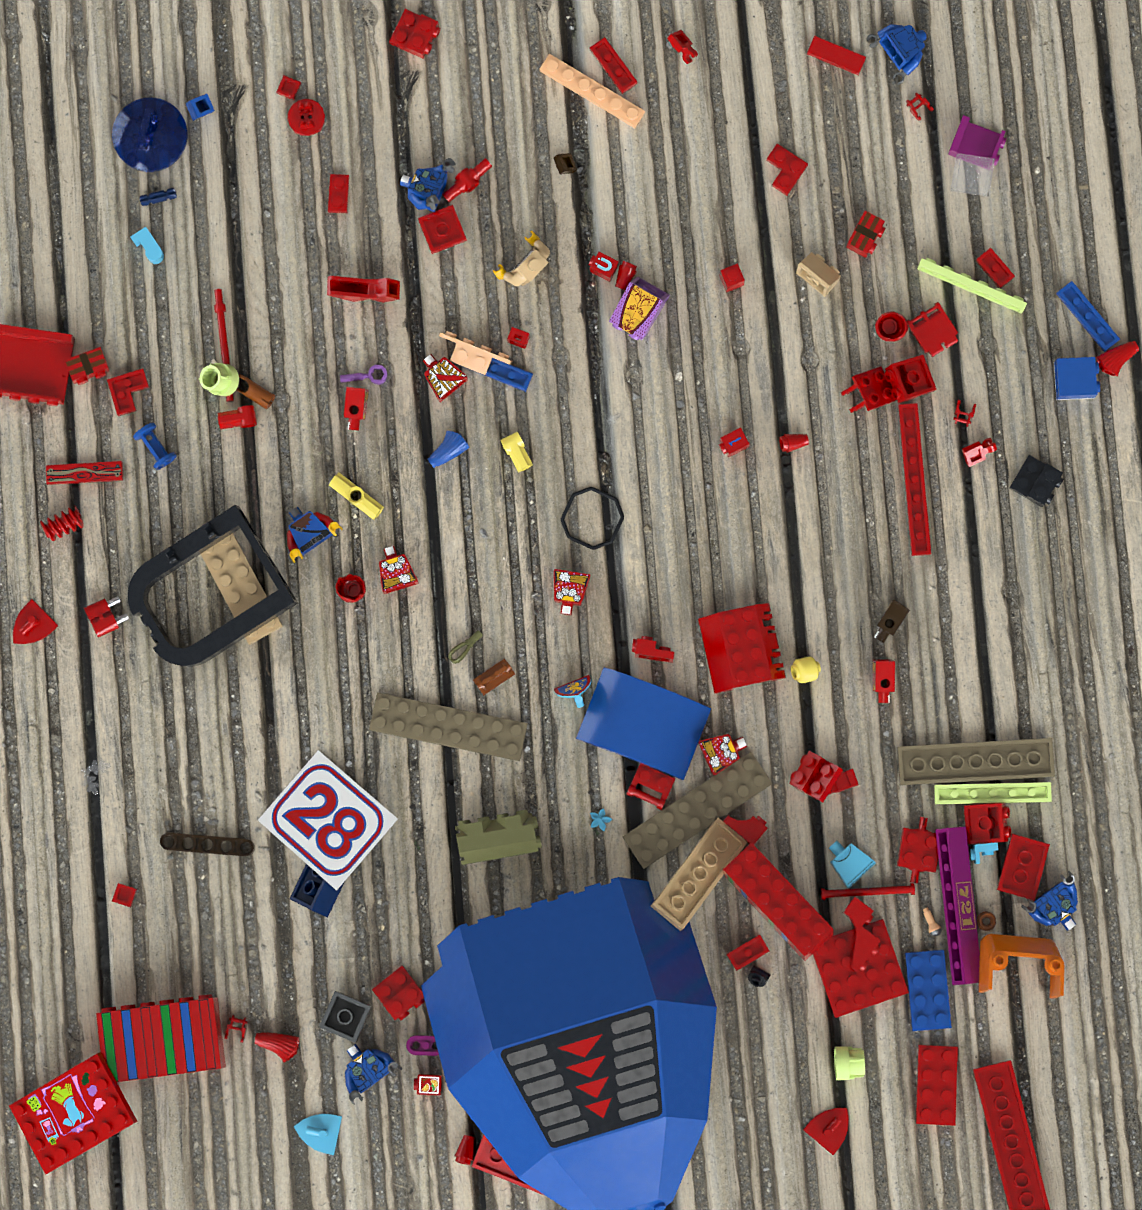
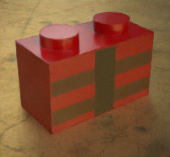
[846,211,886,258]
[65,347,109,385]

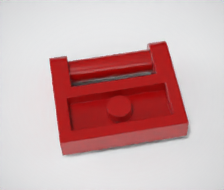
[626,763,675,810]

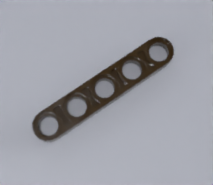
[160,833,255,857]

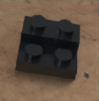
[1009,455,1064,507]

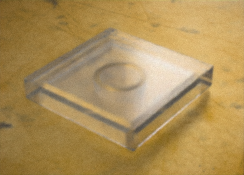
[951,153,995,196]

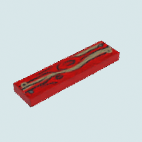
[46,461,123,485]

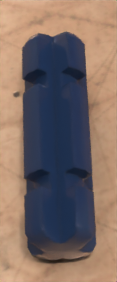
[139,188,177,206]

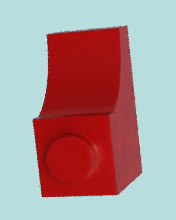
[723,815,768,845]

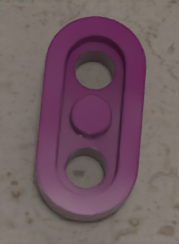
[406,1035,439,1056]

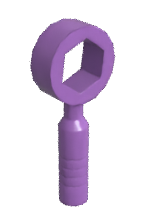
[340,365,388,385]

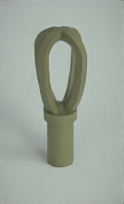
[448,630,483,664]

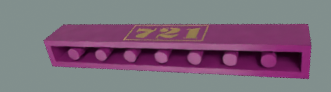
[936,827,980,985]

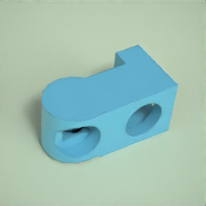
[130,227,164,264]

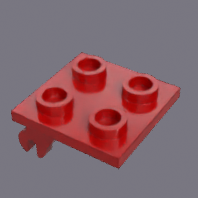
[841,366,897,413]

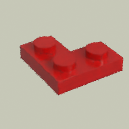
[766,144,808,196]
[107,368,150,417]

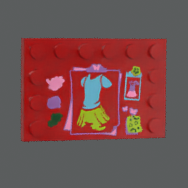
[9,1052,138,1175]

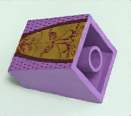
[609,276,670,340]

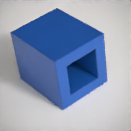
[185,94,215,121]

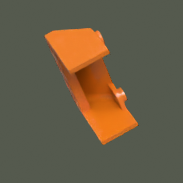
[979,934,1065,999]

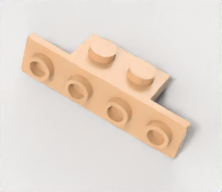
[439,331,512,375]

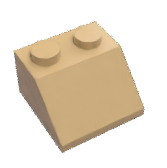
[796,252,841,297]

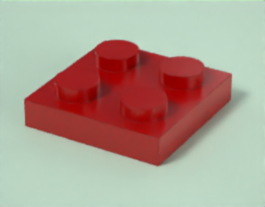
[418,205,467,254]

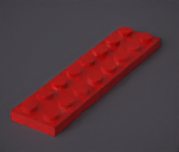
[972,1060,1050,1210]

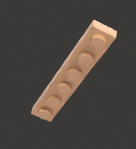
[540,54,645,128]

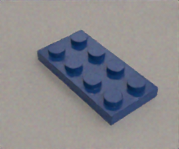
[905,950,952,1031]

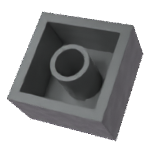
[319,991,372,1043]

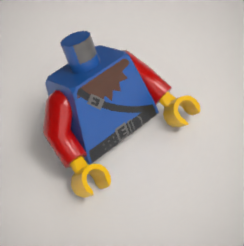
[287,507,343,563]

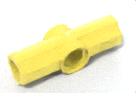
[329,472,384,520]

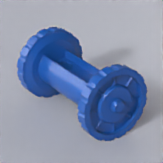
[133,423,177,470]

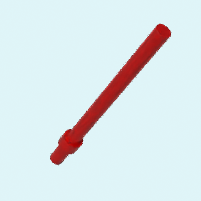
[214,289,234,402]

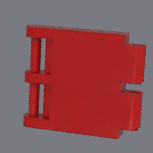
[907,302,958,357]

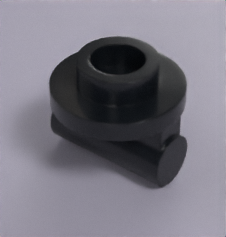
[748,965,771,987]

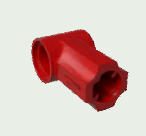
[218,405,257,430]

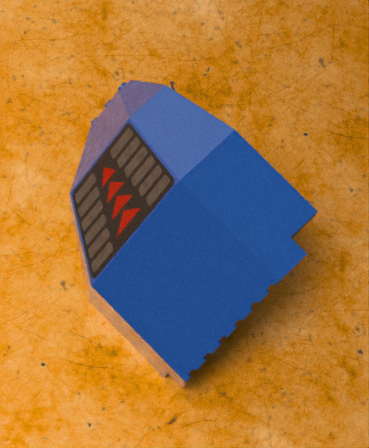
[421,877,717,1210]

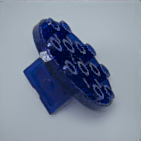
[112,97,188,172]

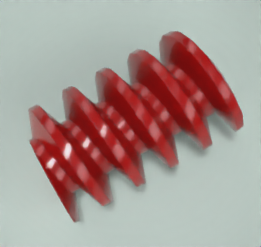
[40,506,84,541]

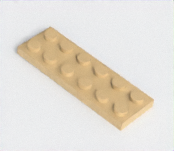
[201,533,283,645]
[651,818,747,931]

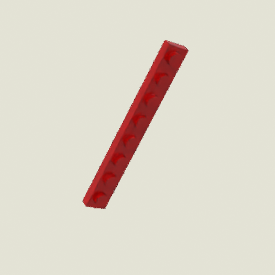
[898,403,931,556]

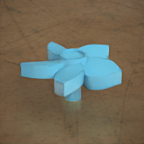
[590,808,612,831]

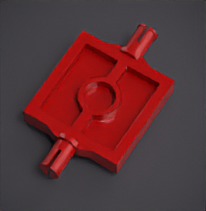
[897,817,938,883]

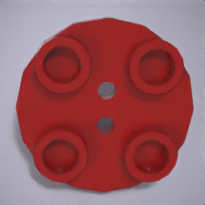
[287,99,325,136]

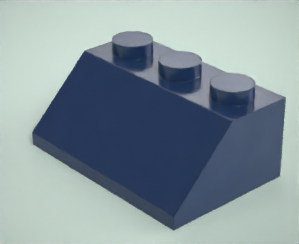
[290,864,345,918]

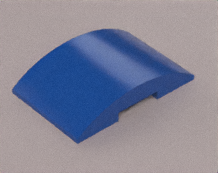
[576,667,711,780]

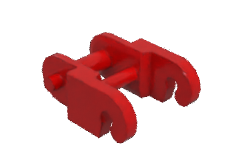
[906,93,934,121]
[953,399,976,427]
[224,1015,248,1043]

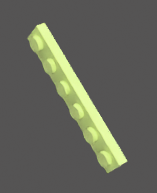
[917,258,1027,314]
[934,782,1052,805]

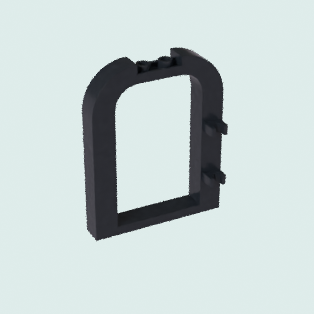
[127,505,298,667]

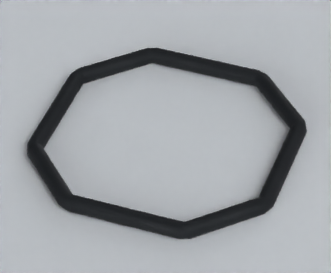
[561,487,624,550]

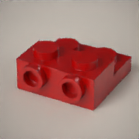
[389,9,441,59]
[884,355,937,403]
[632,636,674,663]
[789,751,843,803]
[964,803,1012,844]
[372,965,425,1021]

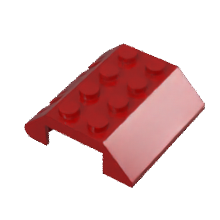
[698,603,786,694]

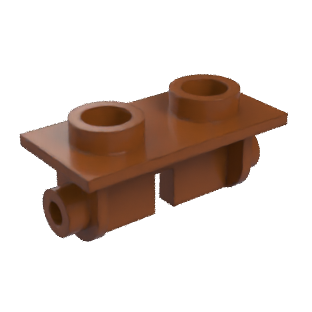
[473,658,515,696]

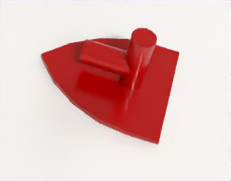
[13,599,58,644]
[803,1108,849,1155]

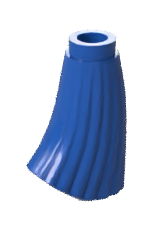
[428,431,470,468]

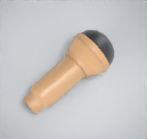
[923,907,942,936]

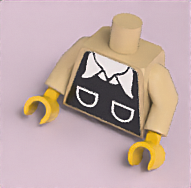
[493,231,550,286]

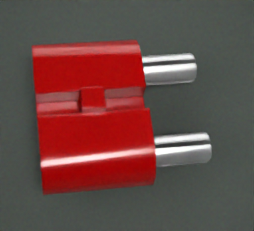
[84,596,129,638]

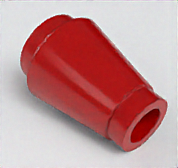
[615,261,637,290]
[779,434,809,453]
[454,1135,475,1165]

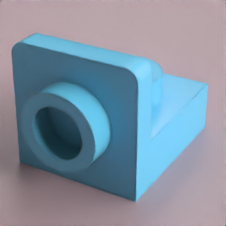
[969,842,998,864]

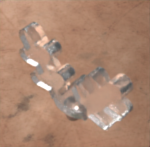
[81,759,111,795]

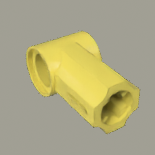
[500,432,533,473]

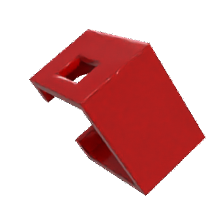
[507,327,530,349]

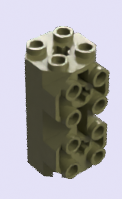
[455,810,542,865]

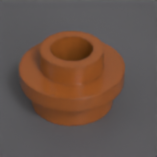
[976,911,996,931]

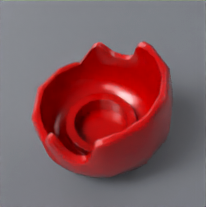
[335,574,366,603]

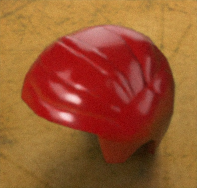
[875,311,908,342]

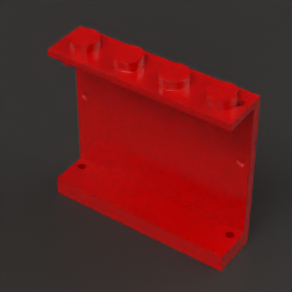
[0,324,75,407]

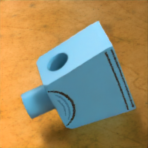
[829,841,876,888]

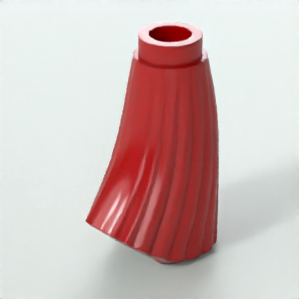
[1096,341,1139,377]
[255,1032,300,1063]

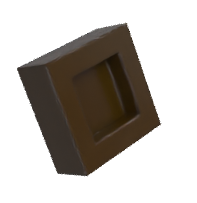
[553,153,577,175]

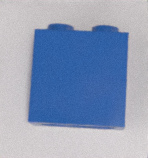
[1054,357,1100,400]

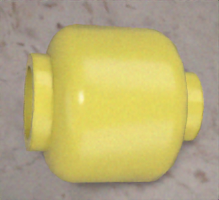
[791,657,821,683]

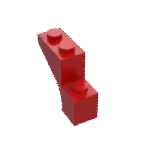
[327,276,400,303]
[842,897,881,972]

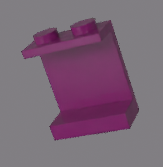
[948,115,1007,170]

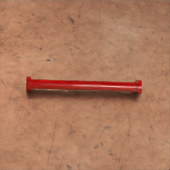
[821,883,915,900]

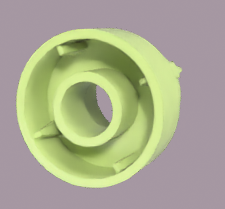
[199,363,239,396]
[834,1046,865,1080]

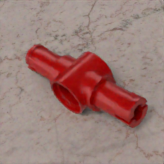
[442,158,492,203]

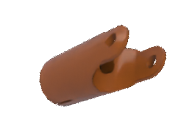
[236,374,276,410]

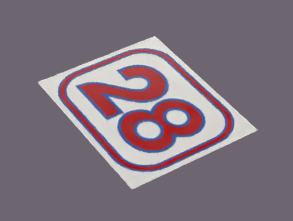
[258,750,398,890]

